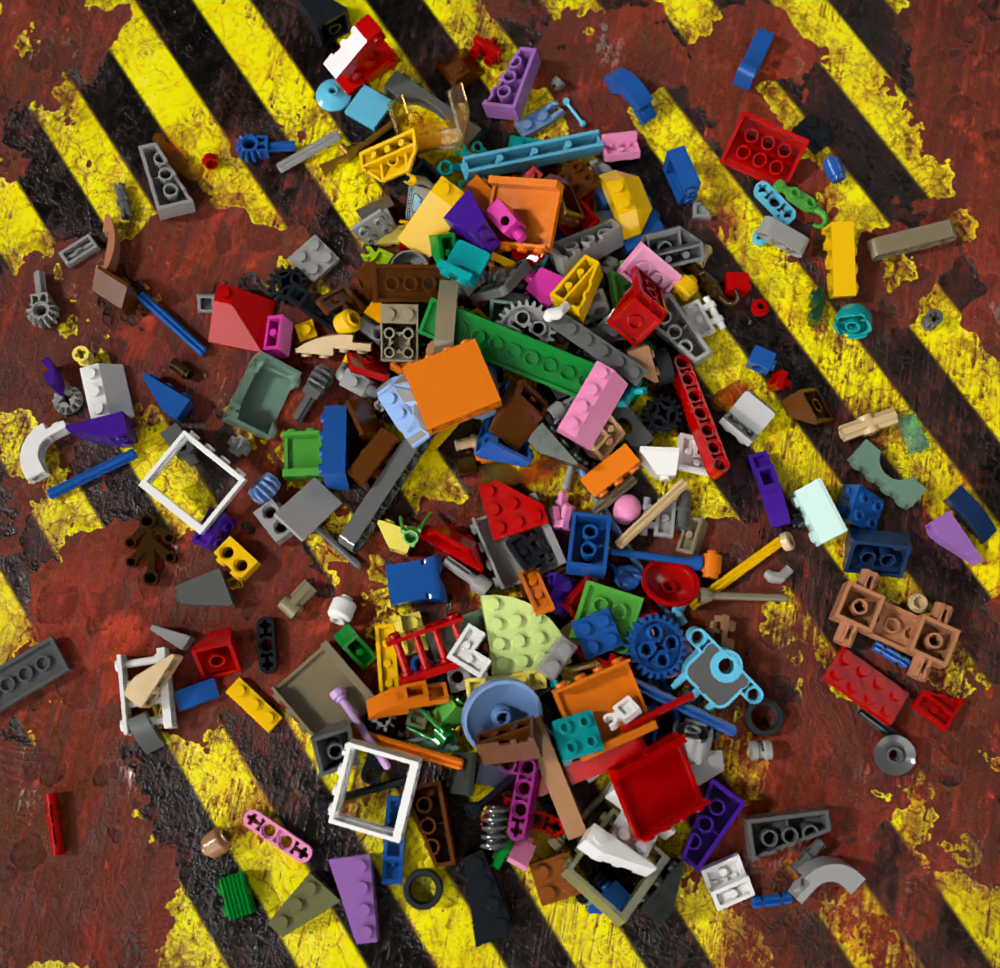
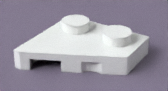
[689,750,724,786]

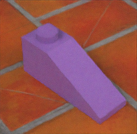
[924,511,983,565]

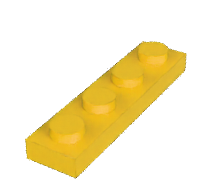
[375,623,399,693]

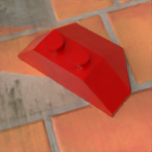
[419,524,484,574]

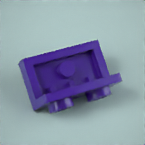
[543,572,576,618]

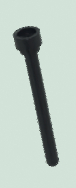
[465,762,533,821]
[316,776,407,811]

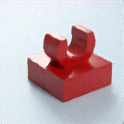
[766,369,792,392]

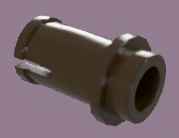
[169,358,194,380]

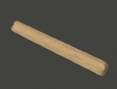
[615,478,689,549]

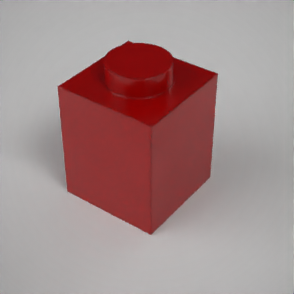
[723,272,752,297]

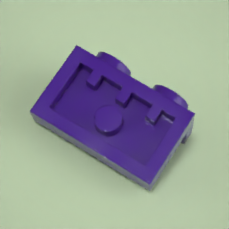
[191,507,236,553]

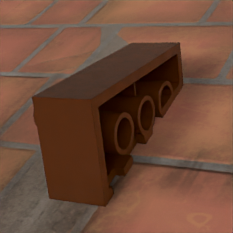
[401,779,460,868]

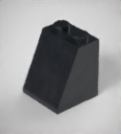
[297,0,352,48]

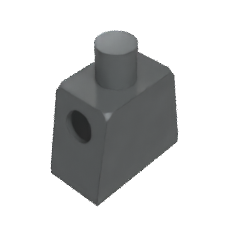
[160,423,200,468]

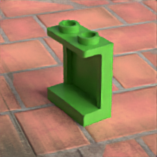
[282,428,323,481]

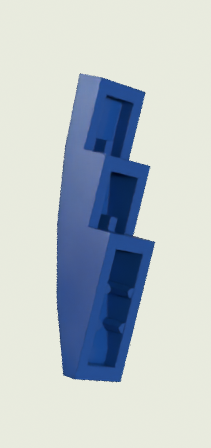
[381,796,406,886]

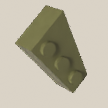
[267,871,341,937]

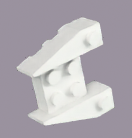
[576,784,676,877]

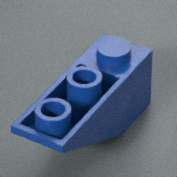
[141,372,194,424]

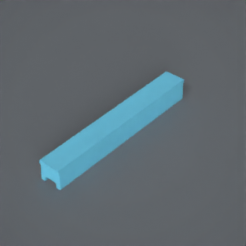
[460,129,604,182]

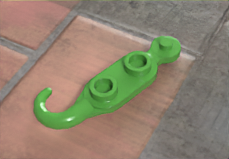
[773,180,829,229]

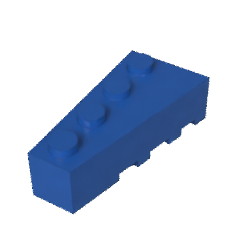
[319,405,350,491]

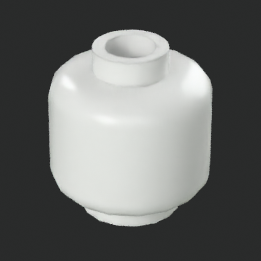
[327,594,356,625]

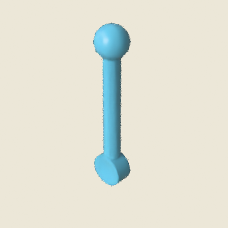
[563,98,586,127]

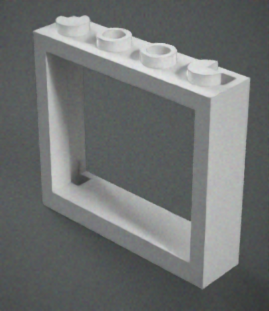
[139,430,248,535]
[328,738,423,843]

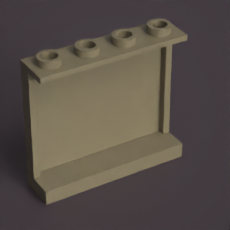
[271,640,375,741]

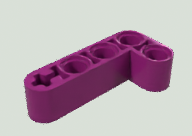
[499,759,541,841]

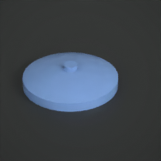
[461,677,542,750]

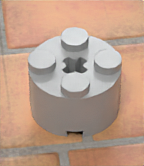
[672,719,714,765]

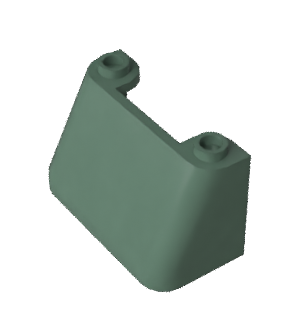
[222,351,302,440]

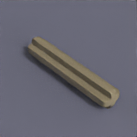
[591,475,638,514]

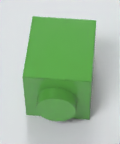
[433,693,465,730]

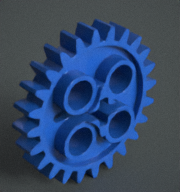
[624,613,688,679]

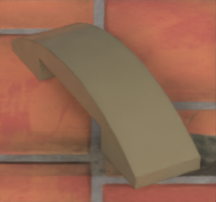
[434,280,459,354]

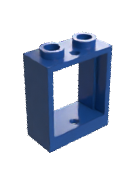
[662,145,701,205]

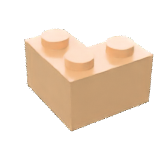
[580,415,626,462]

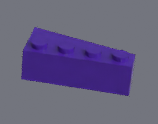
[680,778,746,872]

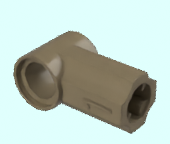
[277,579,317,620]

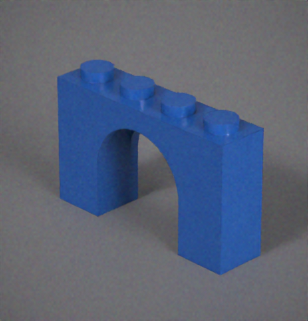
[594,173,667,258]

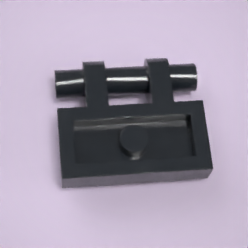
[505,529,554,574]

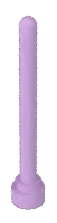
[329,685,391,770]

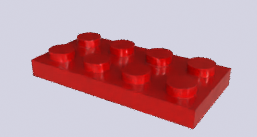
[821,646,909,726]

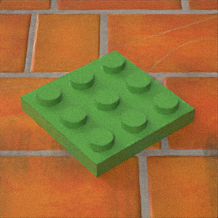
[569,580,644,655]

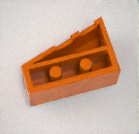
[580,443,641,499]

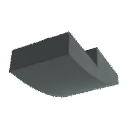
[126,711,165,754]

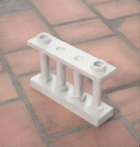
[115,647,177,736]

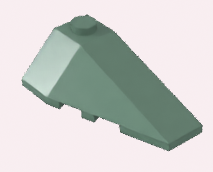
[426,609,485,662]

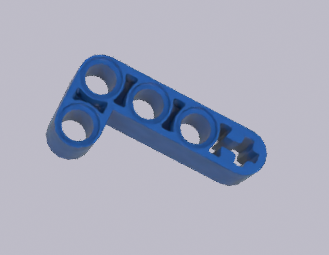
[732,27,775,92]

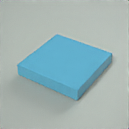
[344,84,394,131]

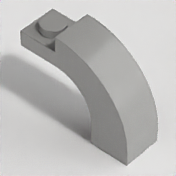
[788,856,865,904]

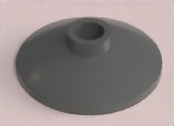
[874,734,916,776]

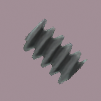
[480,805,510,850]

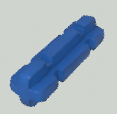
[872,641,911,668]
[751,892,792,909]

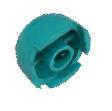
[834,303,873,339]

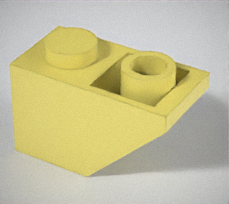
[377,519,412,557]

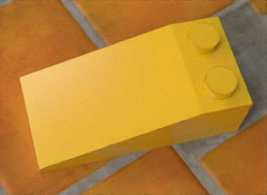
[397,176,464,262]

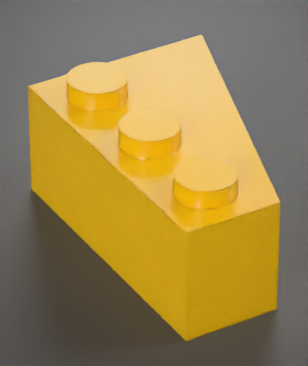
[549,254,603,324]

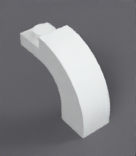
[20,420,70,484]

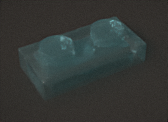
[897,413,930,455]

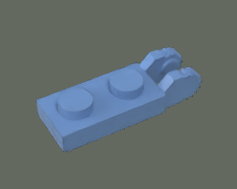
[514,100,565,138]

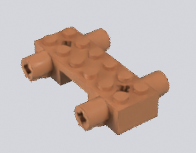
[828,568,961,682]

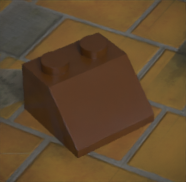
[345,398,386,445]

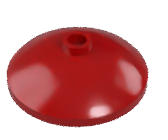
[641,561,700,607]

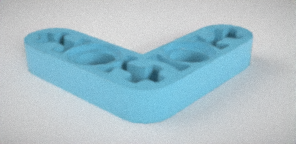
[752,181,796,247]

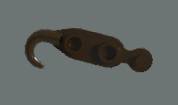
[684,262,740,307]

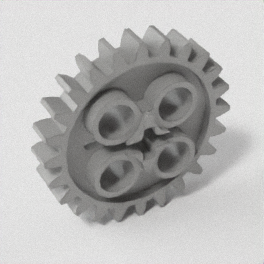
[495,299,556,344]

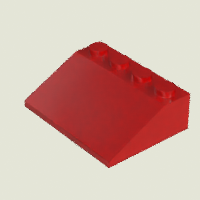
[719,111,810,186]

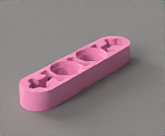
[243,809,313,863]

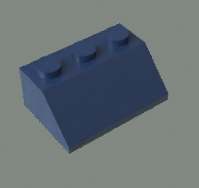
[843,527,912,578]

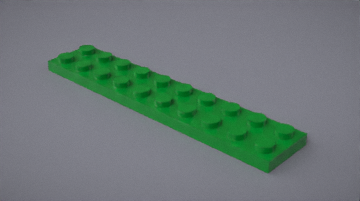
[418,297,595,397]

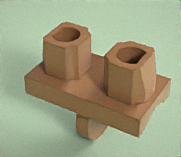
[704,614,736,650]

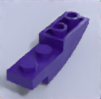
[748,450,791,529]

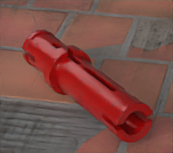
[44,792,66,857]

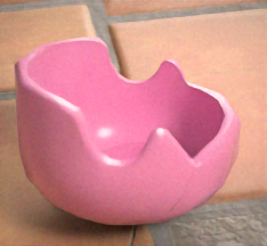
[611,494,642,525]

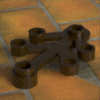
[125,512,178,587]

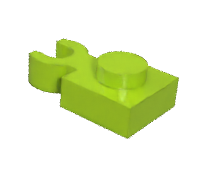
[361,246,395,264]

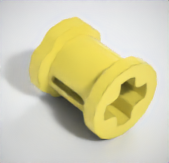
[72,346,95,367]

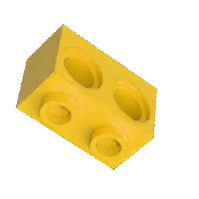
[214,536,262,581]

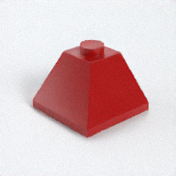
[191,626,242,681]

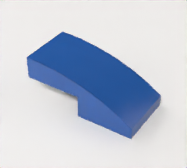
[173,678,220,712]

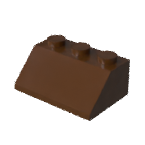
[346,427,401,492]

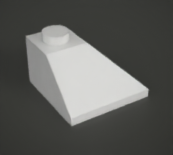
[636,446,679,482]

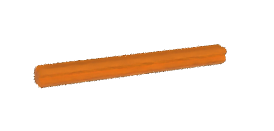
[352,728,464,770]

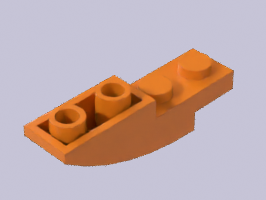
[366,680,449,720]

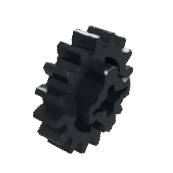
[267,265,308,305]
[641,394,683,436]

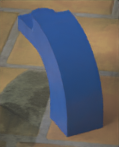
[603,68,657,125]

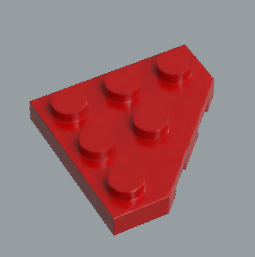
[478,480,550,541]

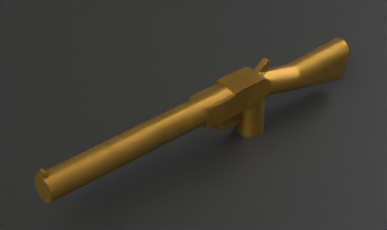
[320,115,403,176]

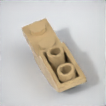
[295,333,374,358]

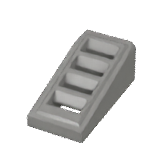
[150,625,195,652]

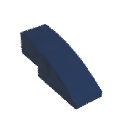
[943,485,997,544]

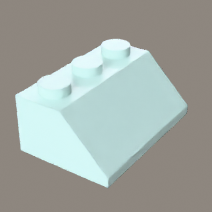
[790,478,848,547]

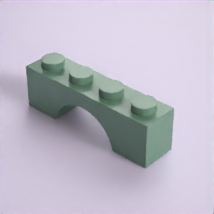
[847,439,927,510]

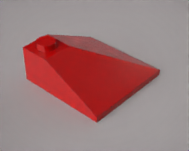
[208,284,276,353]

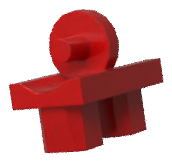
[470,34,503,67]

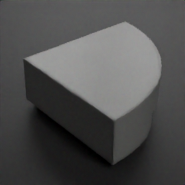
[589,160,612,176]
[692,201,711,221]

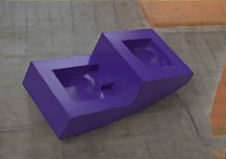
[41,356,65,396]

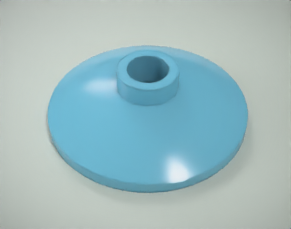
[316,79,351,112]

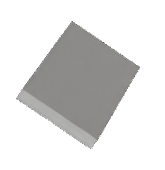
[274,477,342,542]

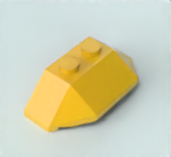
[359,128,419,183]
[598,170,652,241]

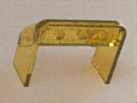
[387,83,470,154]

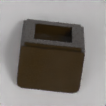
[456,455,478,478]

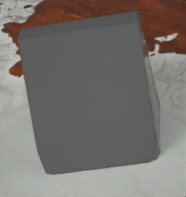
[197,292,216,313]

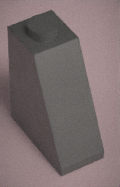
[175,568,237,608]

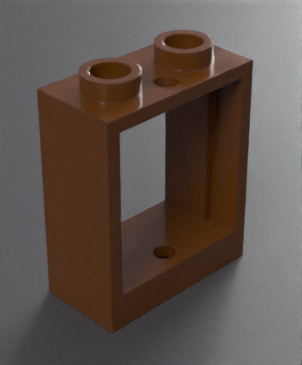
[543,174,586,228]

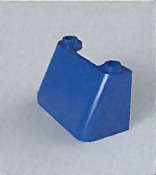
[474,381,534,467]

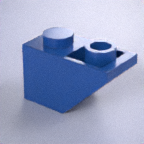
[586,878,630,914]

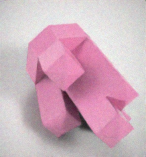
[549,491,576,531]

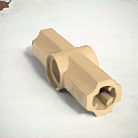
[838,408,898,442]

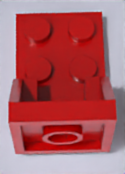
[607,265,668,347]

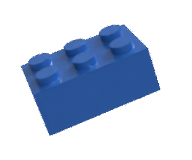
[565,511,612,579]

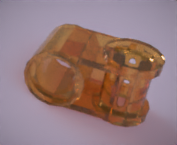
[711,380,744,411]

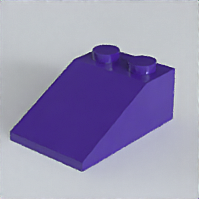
[65,411,138,448]

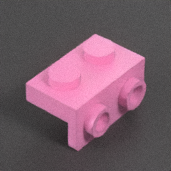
[601,130,641,162]

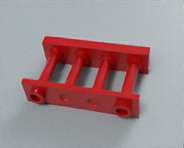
[385,612,464,686]

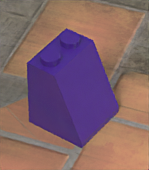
[443,190,501,255]

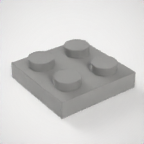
[288,235,340,285]

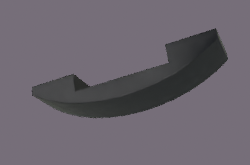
[284,282,339,333]

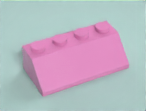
[556,360,628,451]

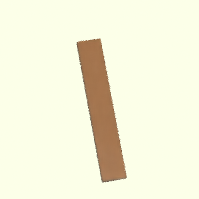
[535,715,587,840]

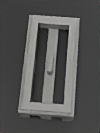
[58,233,101,269]

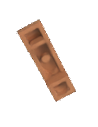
[93,214,120,283]

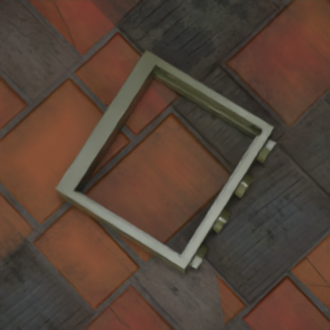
[560,808,670,927]

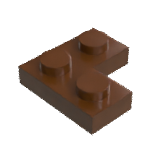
[315,284,367,317]

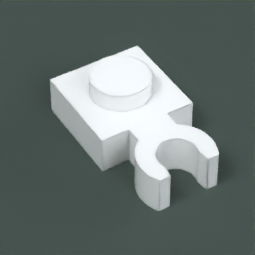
[603,695,642,731]

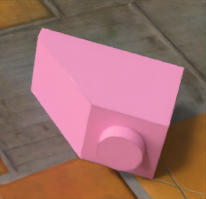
[507,837,536,871]

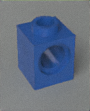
[745,345,777,376]

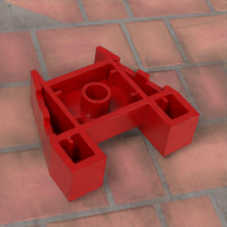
[323,14,400,96]

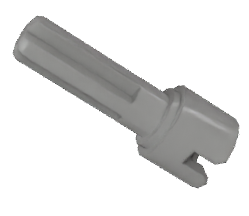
[544,396,575,425]
[442,556,494,596]

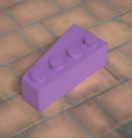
[482,47,541,121]
[328,853,380,944]

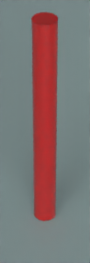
[621,691,695,733]

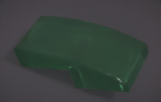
[807,284,824,328]

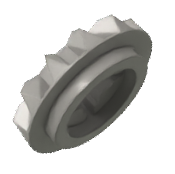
[52,385,83,415]

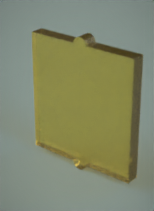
[477,461,520,488]

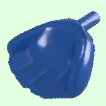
[607,561,642,592]

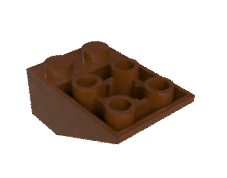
[489,380,549,452]

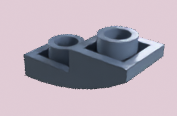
[474,762,514,792]

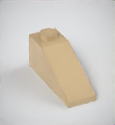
[123,654,184,708]

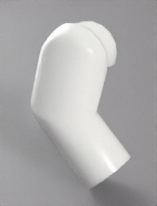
[543,301,570,322]

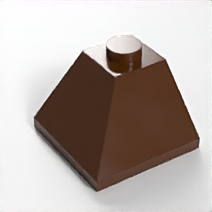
[436,47,485,92]
[782,387,834,425]

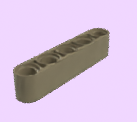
[866,220,958,261]

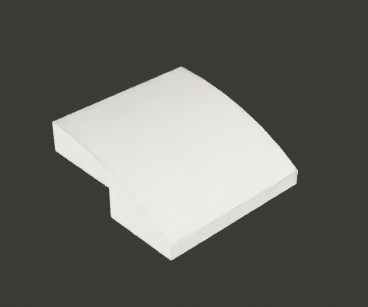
[700,852,755,911]

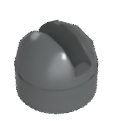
[551,75,567,91]

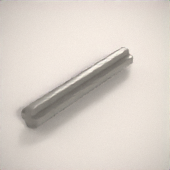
[276,130,341,173]

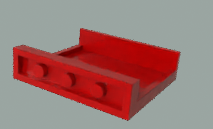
[607,732,711,842]

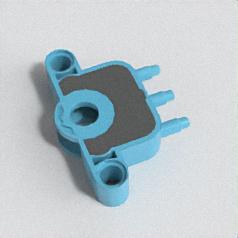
[671,626,764,713]

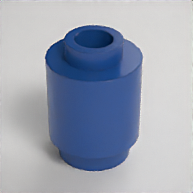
[822,155,846,184]

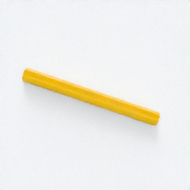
[688,537,782,610]

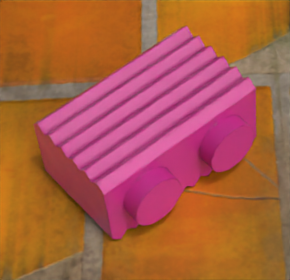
[263,314,294,359]

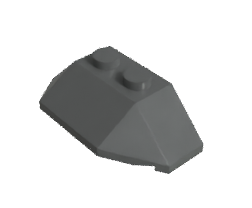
[639,225,705,267]

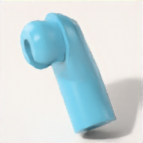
[671,605,688,627]

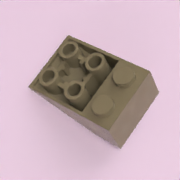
[380,303,422,362]

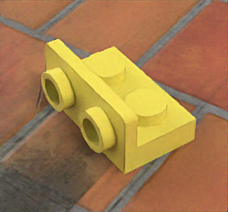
[394,611,429,656]

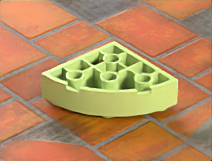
[480,595,572,676]

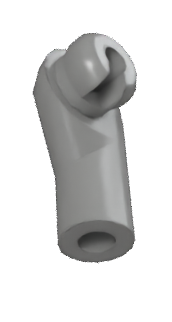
[764,565,793,584]

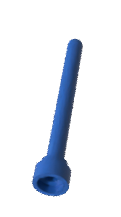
[609,548,703,571]

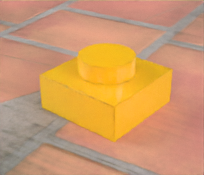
[294,319,318,344]

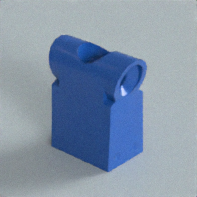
[385,554,448,608]

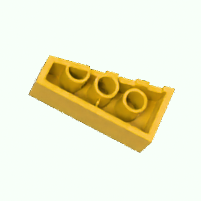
[821,221,859,299]

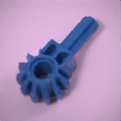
[235,131,296,163]

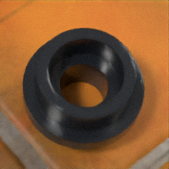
[790,513,805,531]

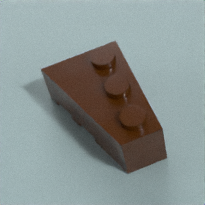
[475,715,543,765]

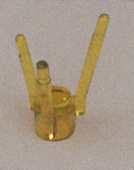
[561,658,600,683]

